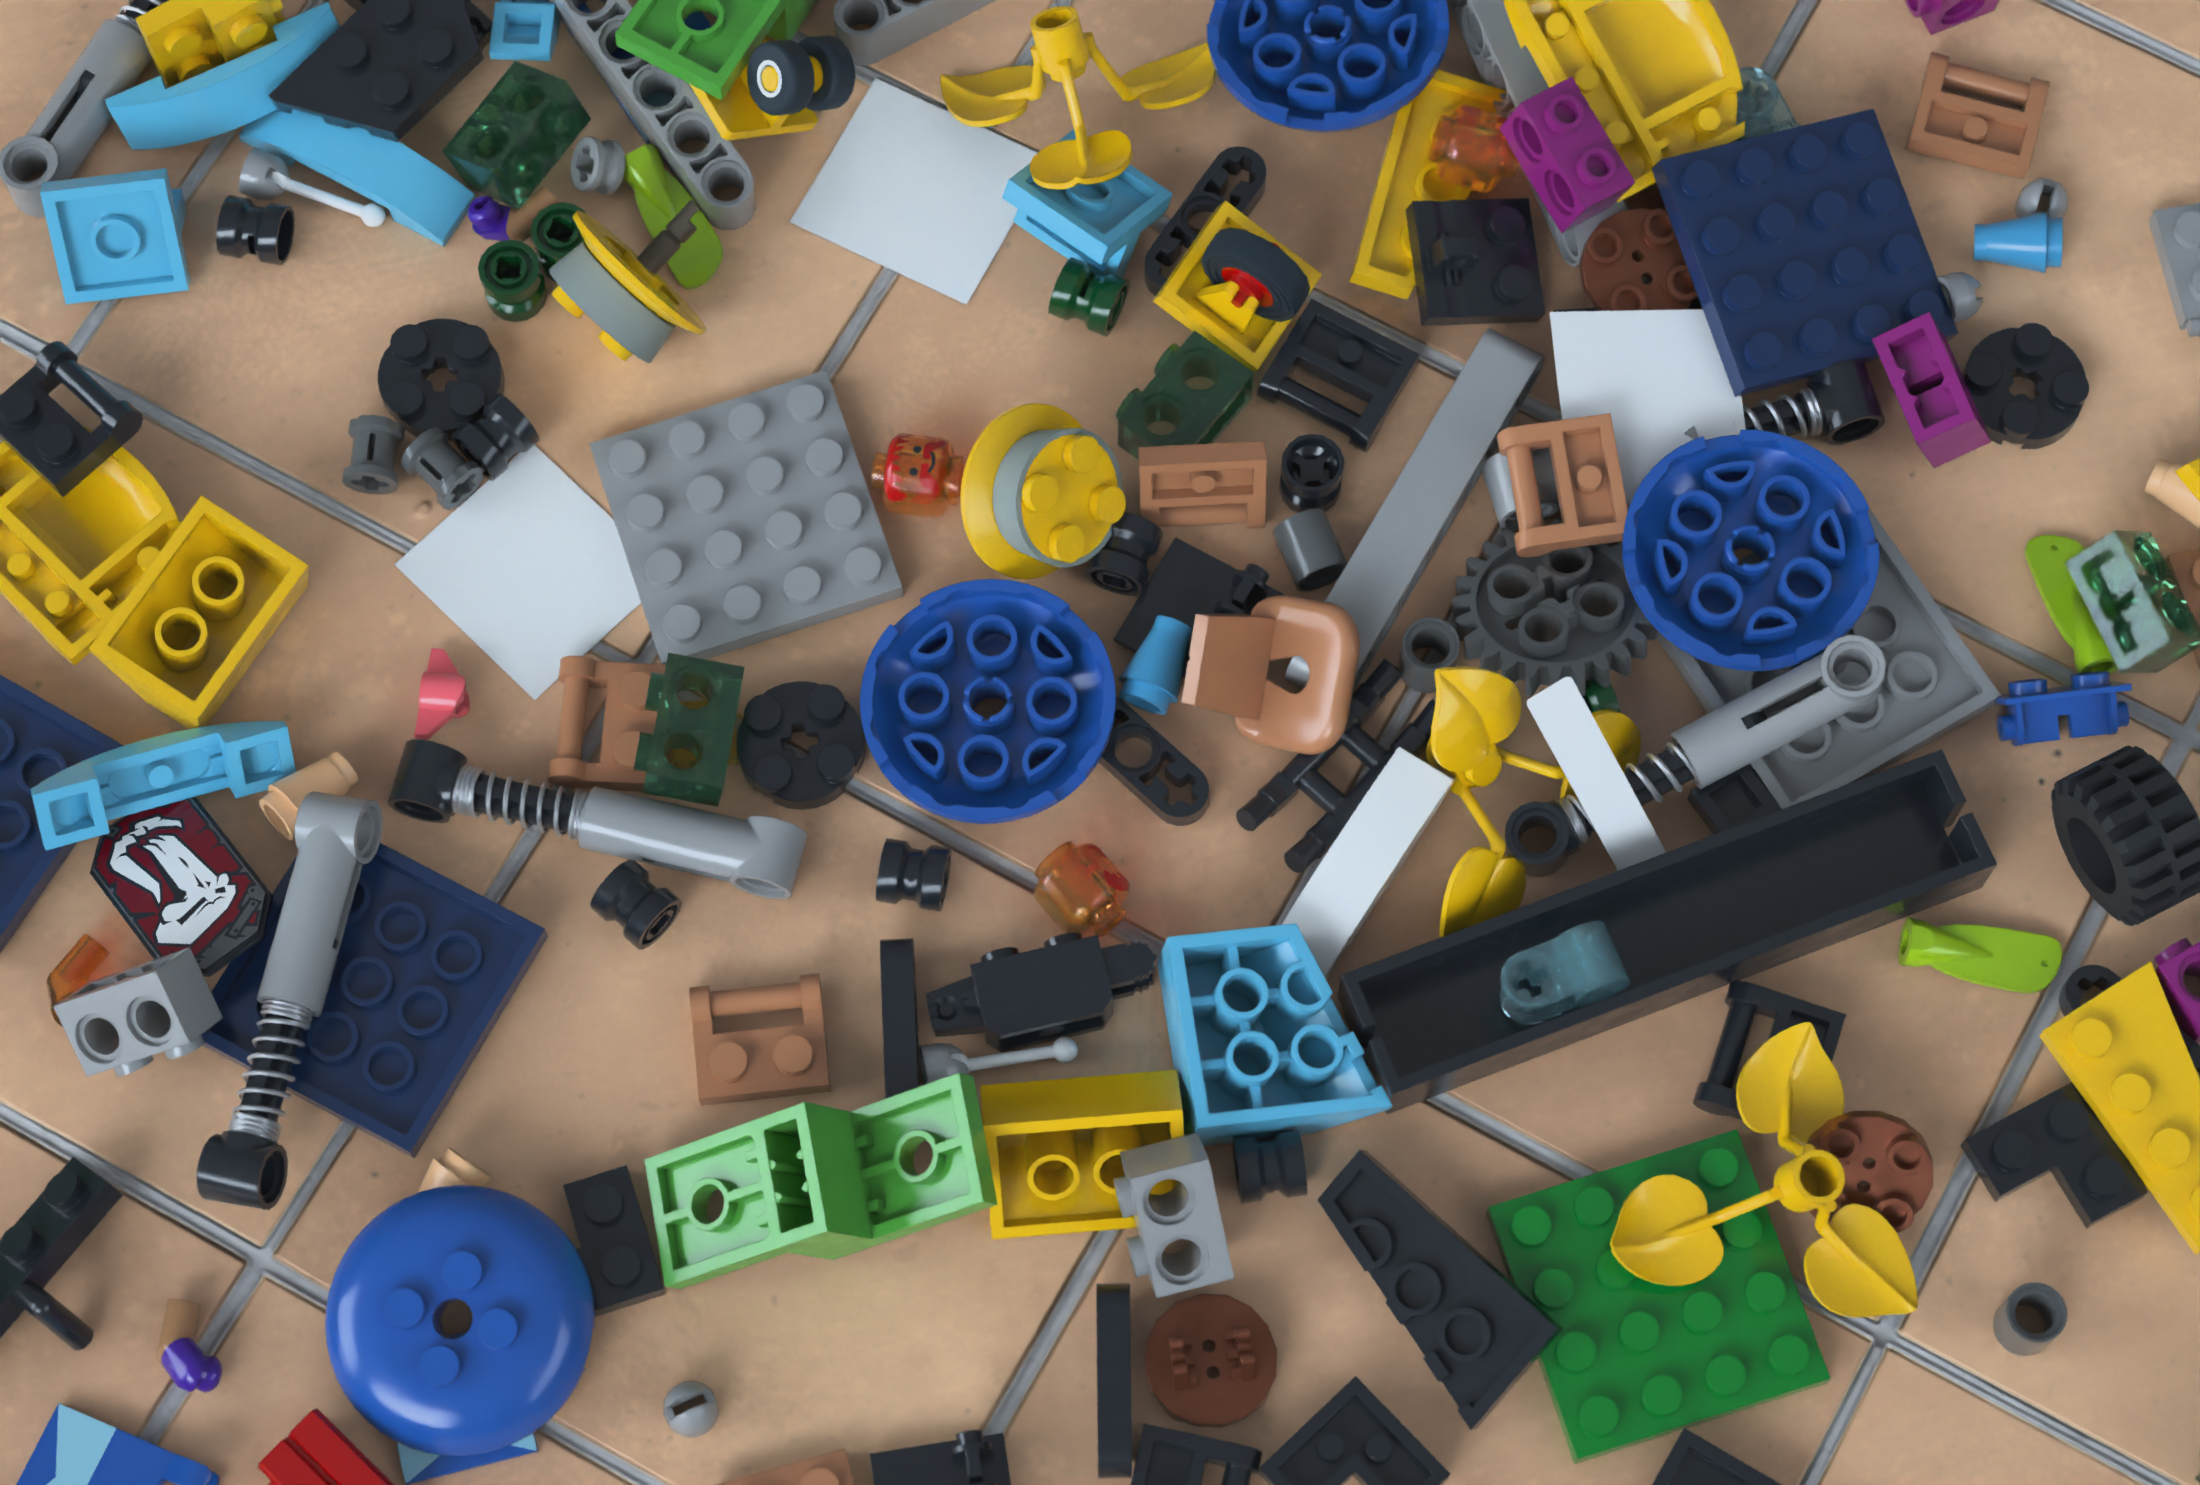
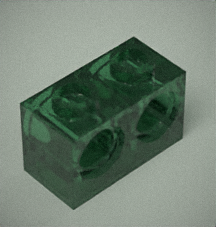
[442,61,591,209]
[1116,330,1254,459]
[2064,530,2200,673]
[633,653,745,807]

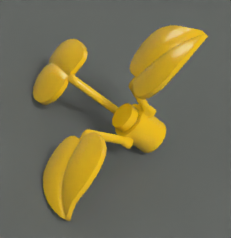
[940,6,1217,190]
[1426,666,1641,938]
[1610,1022,1918,1318]

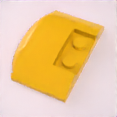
[1503,0,1745,203]
[0,425,181,666]

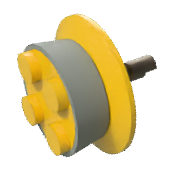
[549,200,706,363]
[961,403,1126,579]

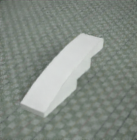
[1281,746,1455,980]

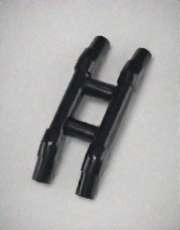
[1236,658,1436,873]

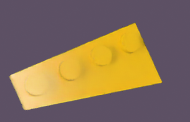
[2039,961,2200,1255]

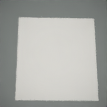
[790,78,1038,305]
[1549,309,1746,504]
[394,445,641,700]

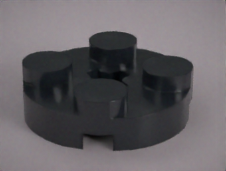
[378,319,505,441]
[1962,323,2089,449]
[736,681,865,810]

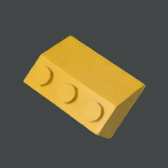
[89,495,309,729]
[980,1069,1184,1239]

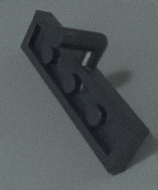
[0,1157,123,1351]

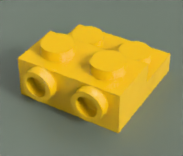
[135,0,286,88]

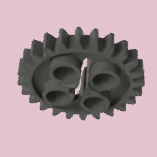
[1453,519,1657,697]

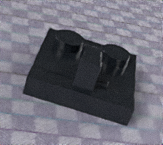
[1406,198,1545,326]

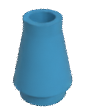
[1974,212,2063,273]
[1118,615,1192,715]

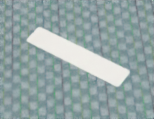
[1527,676,1667,871]

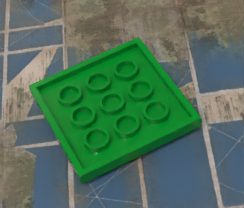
[1486,1129,1831,1464]

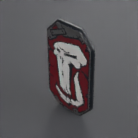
[90,797,273,977]

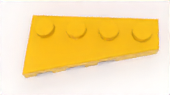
[1349,69,1514,300]

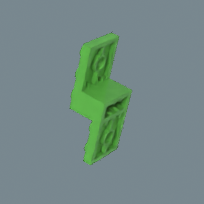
[615,0,818,100]
[644,1073,998,1289]

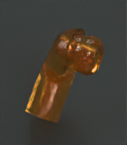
[46,933,109,1027]

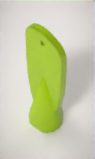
[623,144,723,290]
[2024,535,2124,674]
[1898,918,2062,994]

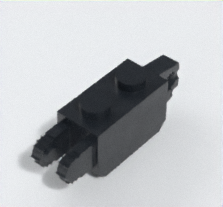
[926,932,1156,1053]

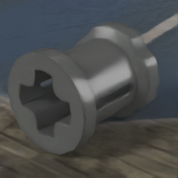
[342,415,405,494]
[400,427,484,510]

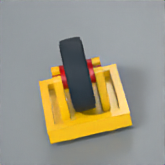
[1153,200,1322,375]

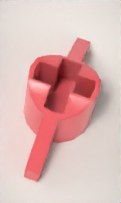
[414,648,470,740]

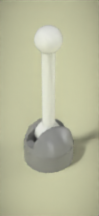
[238,147,386,227]
[919,1037,1078,1085]

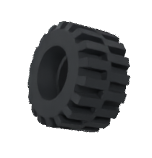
[2051,745,2200,926]

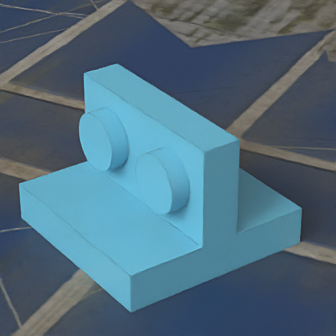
[1002,129,1173,278]
[40,168,190,304]

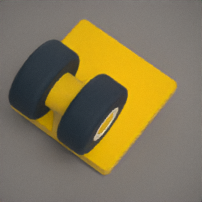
[690,35,855,141]

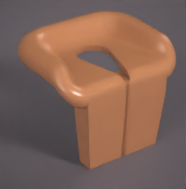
[1181,595,1360,755]

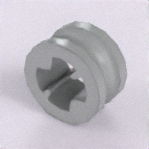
[571,136,625,195]

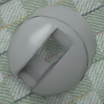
[2016,177,2068,218]
[1937,272,1983,323]
[663,1381,719,1438]

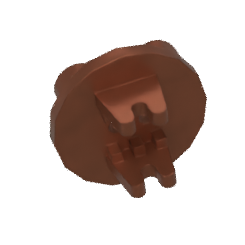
[1579,208,1697,311]
[1807,1111,1933,1233]
[1145,1294,1277,1428]

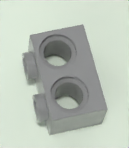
[53,947,223,1077]
[1113,1133,1234,1298]

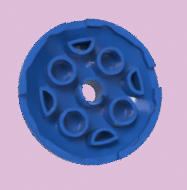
[1207,0,1449,132]
[1622,430,1880,671]
[860,579,1116,824]
[325,1185,595,1456]

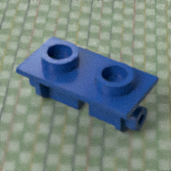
[1996,671,2132,746]

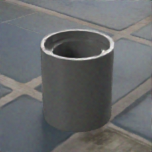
[1273,509,1347,591]
[1398,617,1460,693]
[1993,1283,2067,1356]

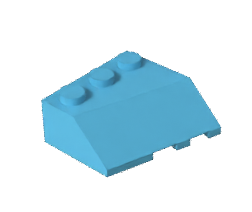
[1157,923,1393,1146]

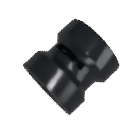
[216,195,295,266]
[451,394,540,481]
[1279,434,1344,513]
[1085,512,1163,596]
[876,838,952,912]
[590,859,682,950]
[1232,1129,1307,1203]

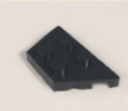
[268,0,484,142]

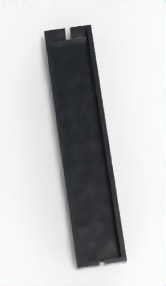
[1337,749,1997,1114]

